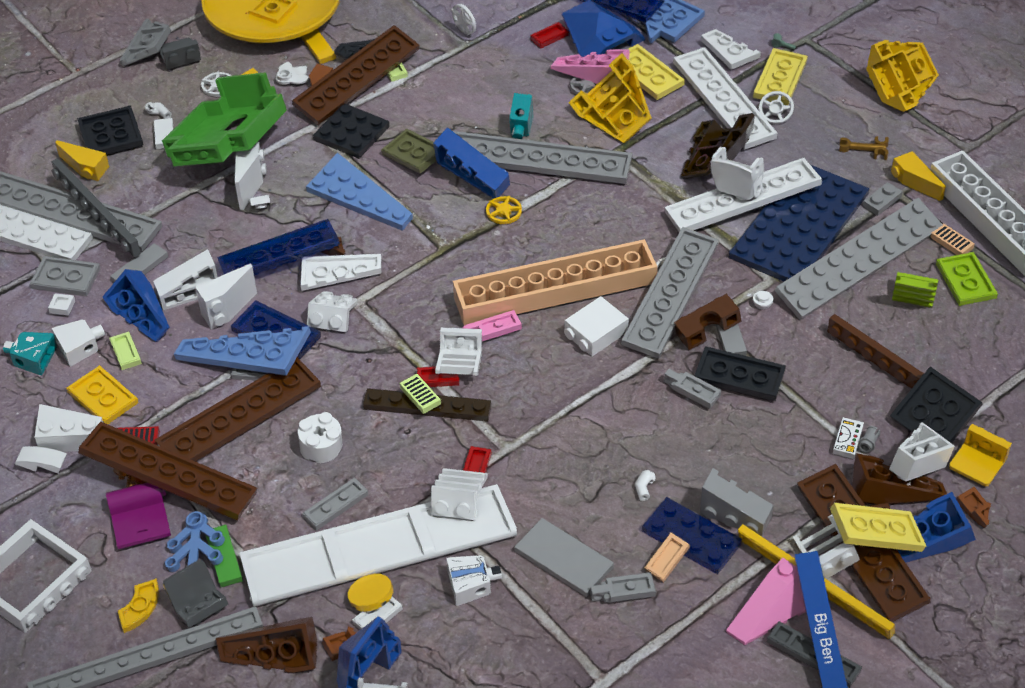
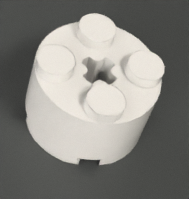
[298,412,342,463]

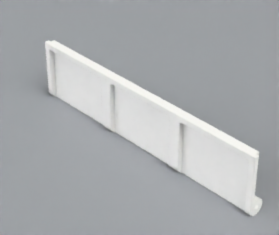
[239,484,517,607]

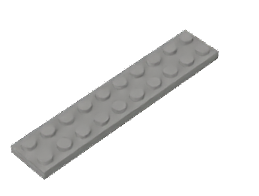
[453,131,632,184]
[0,171,163,252]
[774,198,942,320]

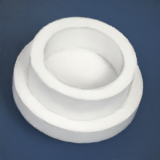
[753,291,773,310]

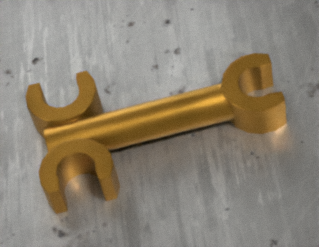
[839,136,889,160]

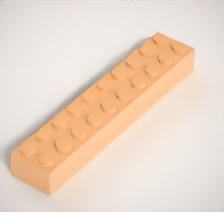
[453,239,658,326]

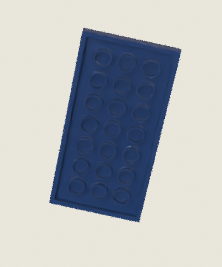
[729,165,870,282]

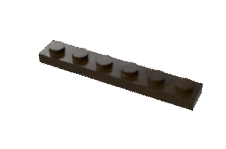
[363,388,491,422]

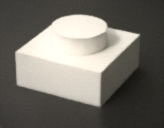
[250,195,270,209]
[48,293,75,316]

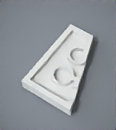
[701,29,761,70]

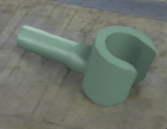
[772,33,796,50]

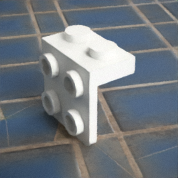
[307,291,358,332]

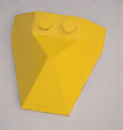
[866,40,939,112]
[568,53,652,144]

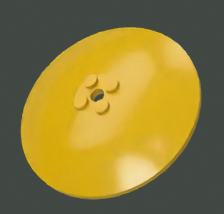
[201,0,340,43]

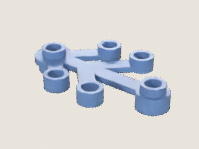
[165,511,225,572]

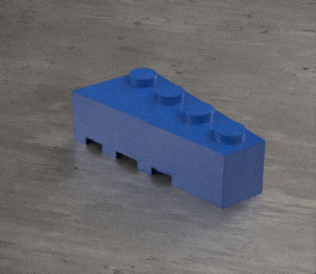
[433,127,510,199]

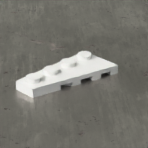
[301,254,382,291]

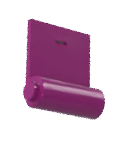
[106,482,171,549]

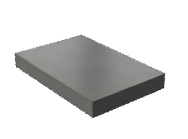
[30,256,101,297]

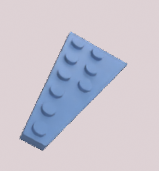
[306,152,413,231]
[174,326,311,375]

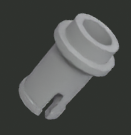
[858,426,880,453]

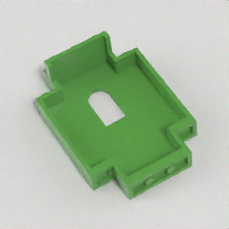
[162,72,287,166]

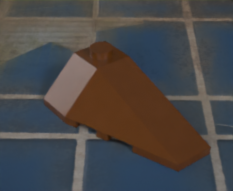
[852,453,947,504]
[216,617,317,673]

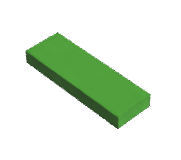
[206,525,243,587]

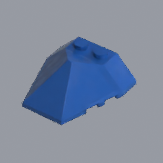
[562,0,645,57]
[337,616,402,688]

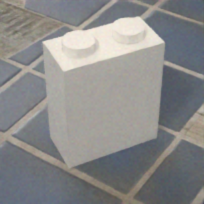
[564,296,629,356]

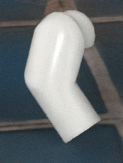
[145,102,172,119]
[635,470,656,501]

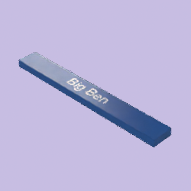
[795,551,847,688]

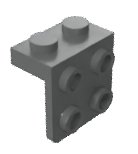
[159,37,201,69]
[163,560,229,628]

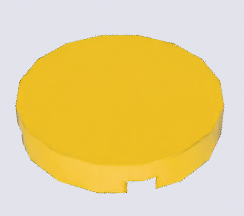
[348,574,394,612]

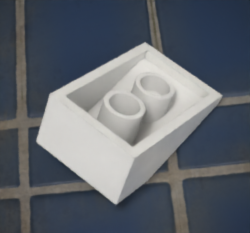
[235,142,267,210]
[195,263,257,329]

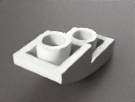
[15,446,67,473]

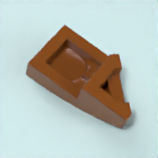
[309,63,333,86]
[956,487,991,528]
[322,626,357,661]

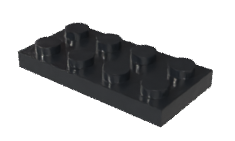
[694,346,786,401]

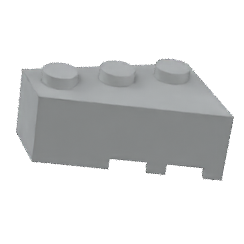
[700,468,774,536]

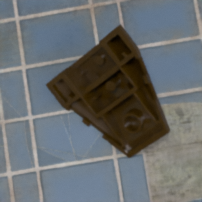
[681,113,755,179]

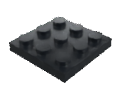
[313,104,390,159]
[77,105,144,154]
[890,366,983,443]

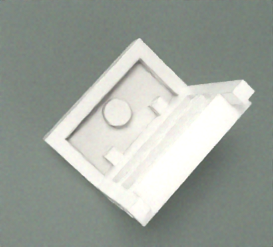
[435,327,482,376]
[431,468,488,520]
[793,515,860,579]

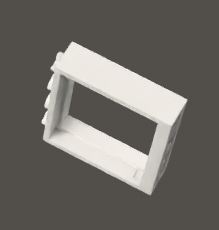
[0,519,92,633]

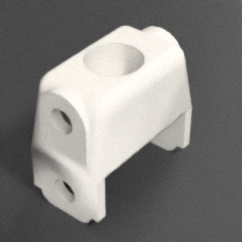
[711,147,764,200]

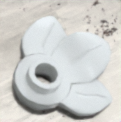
[276,62,309,85]

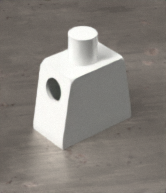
[52,320,105,367]

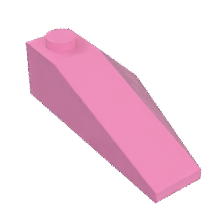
[551,49,630,84]
[726,558,806,645]

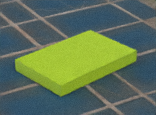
[936,252,998,306]

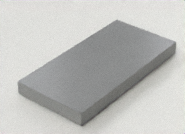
[515,518,614,597]

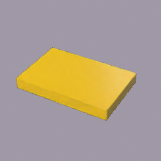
[66,365,139,424]

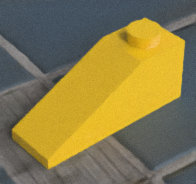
[55,140,109,181]
[891,151,946,201]

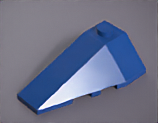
[102,269,170,342]
[896,492,976,563]

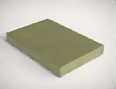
[381,129,437,174]

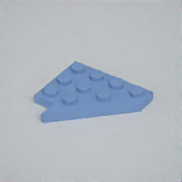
[639,0,705,43]

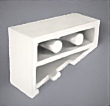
[153,249,217,310]
[35,404,103,452]
[889,422,955,482]

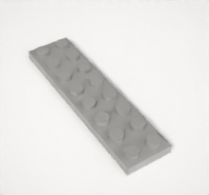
[621,227,719,359]

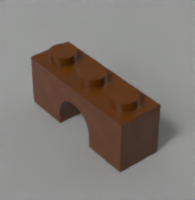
[674,293,742,350]

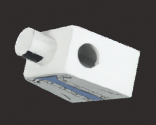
[446,555,502,606]

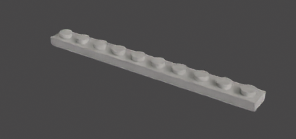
[27,606,263,688]

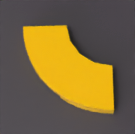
[117,578,159,633]

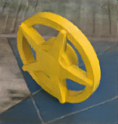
[486,196,522,224]

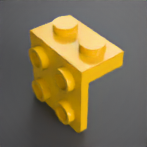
[949,424,1012,487]

